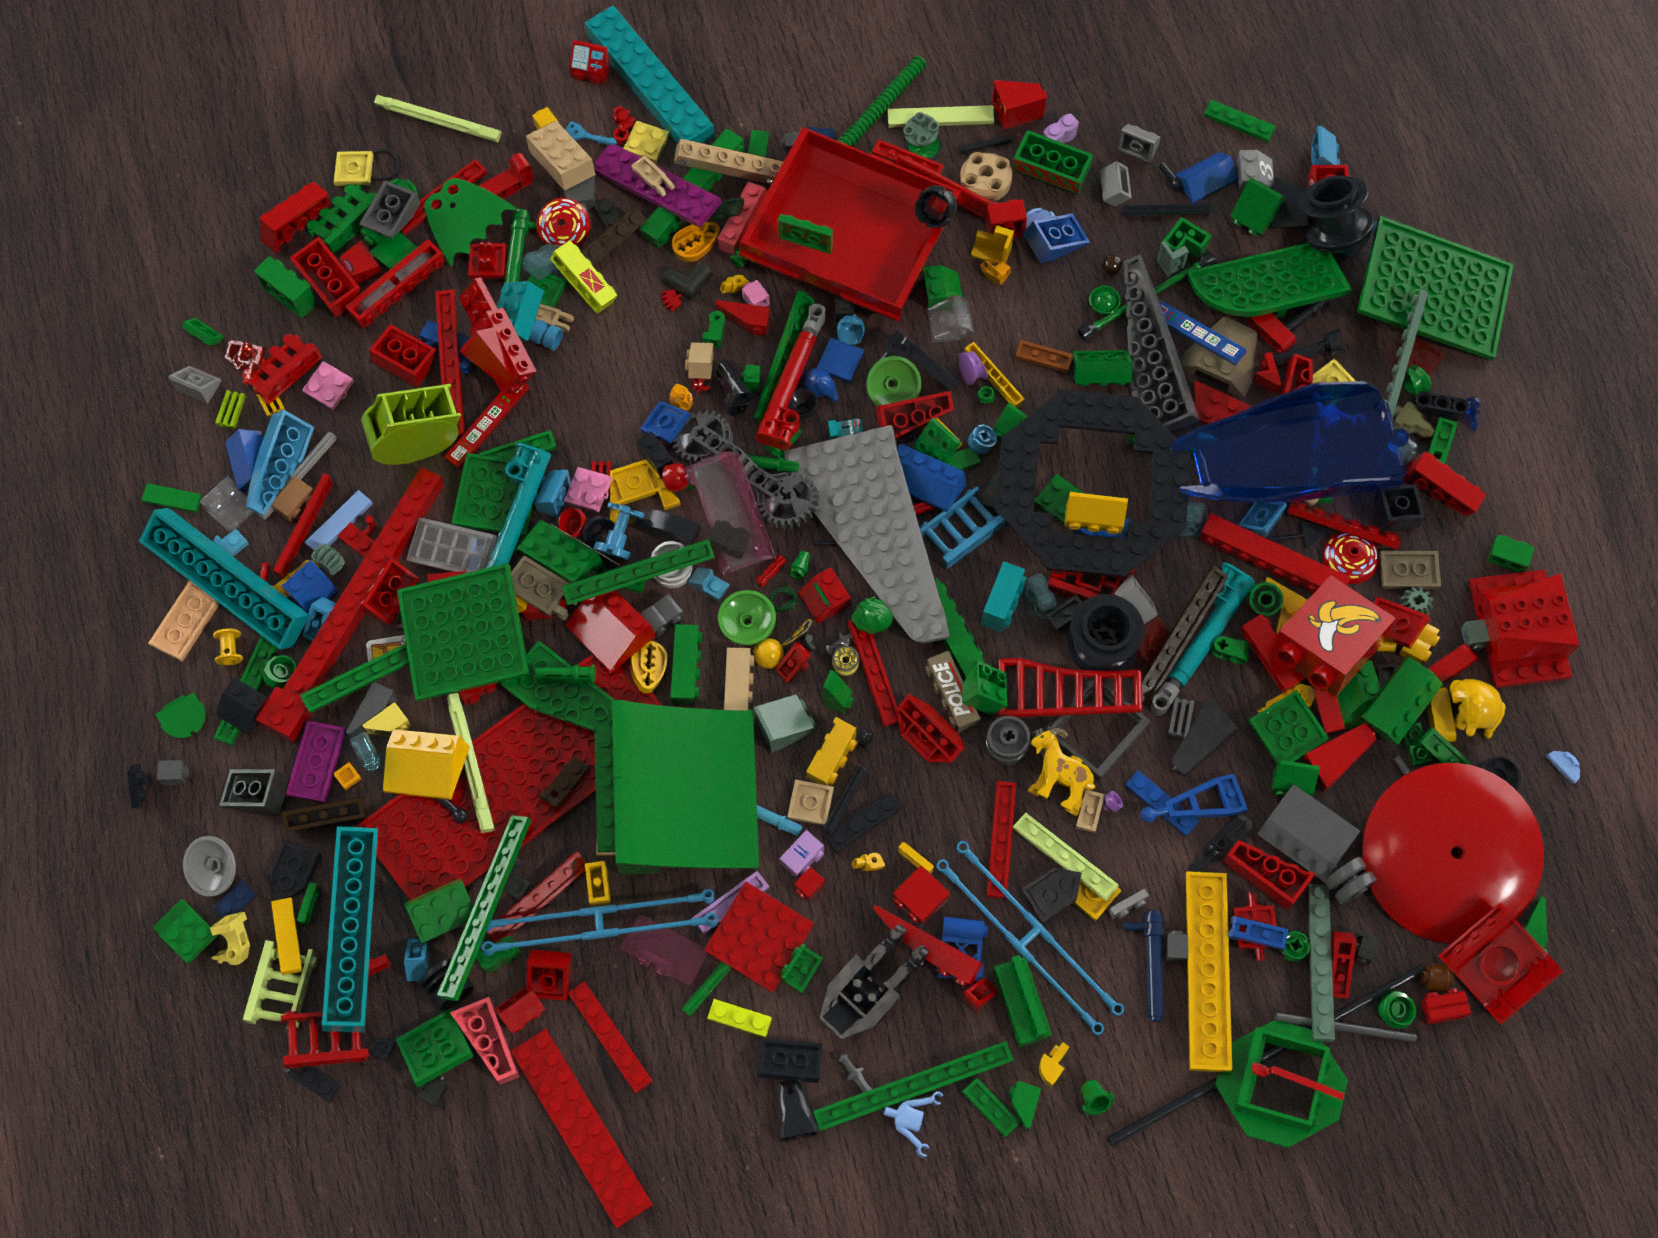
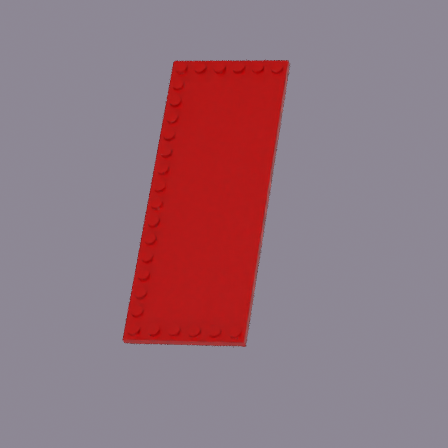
[355,654,663,900]

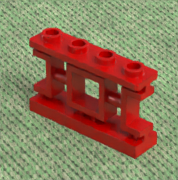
[1046,569,1135,602]

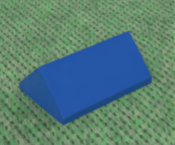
[1175,152,1238,203]
[225,429,263,492]

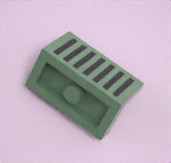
[1157,241,1189,277]

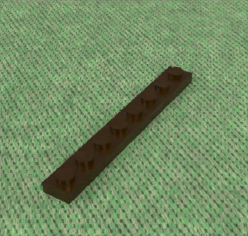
[1132,566,1229,705]

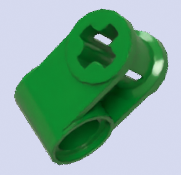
[1211,636,1250,664]

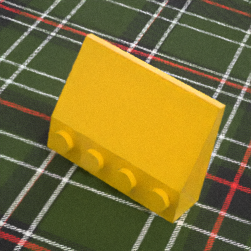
[383,729,470,800]

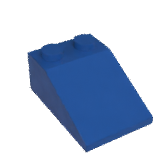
[1023,213,1090,263]

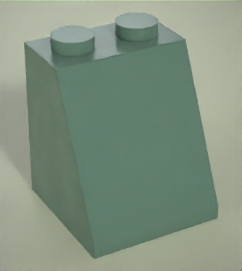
[754,694,816,753]

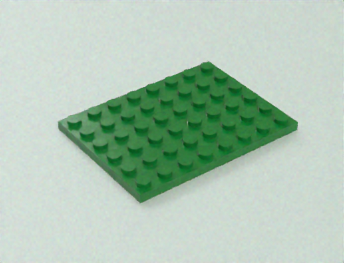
[1357,216,1514,361]

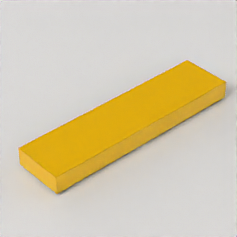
[271,898,302,976]

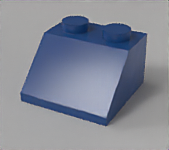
[282,560,338,614]

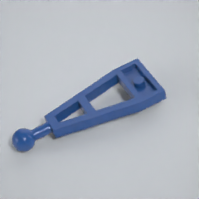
[1140,774,1247,823]

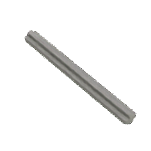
[257,432,337,520]

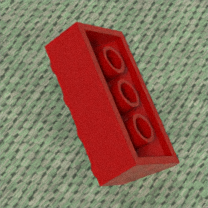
[290,237,360,318]

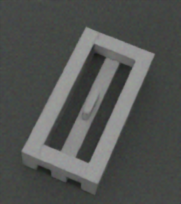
[1168,697,1194,739]

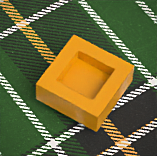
[333,762,362,790]

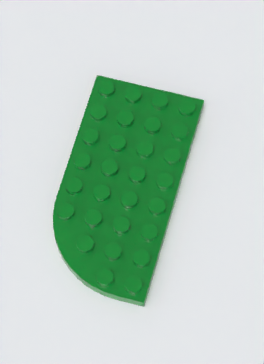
[1187,243,1351,317]

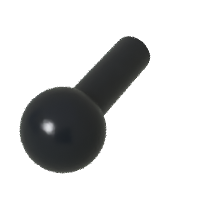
[1158,162,1183,192]
[436,798,469,824]

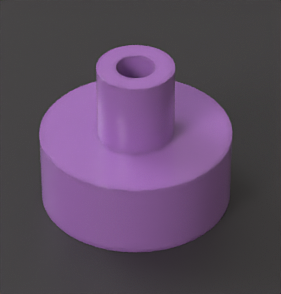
[1102,791,1123,812]

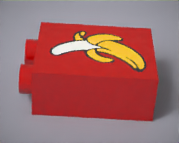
[1271,575,1396,697]

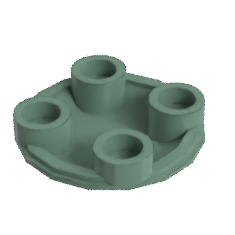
[904,112,939,146]

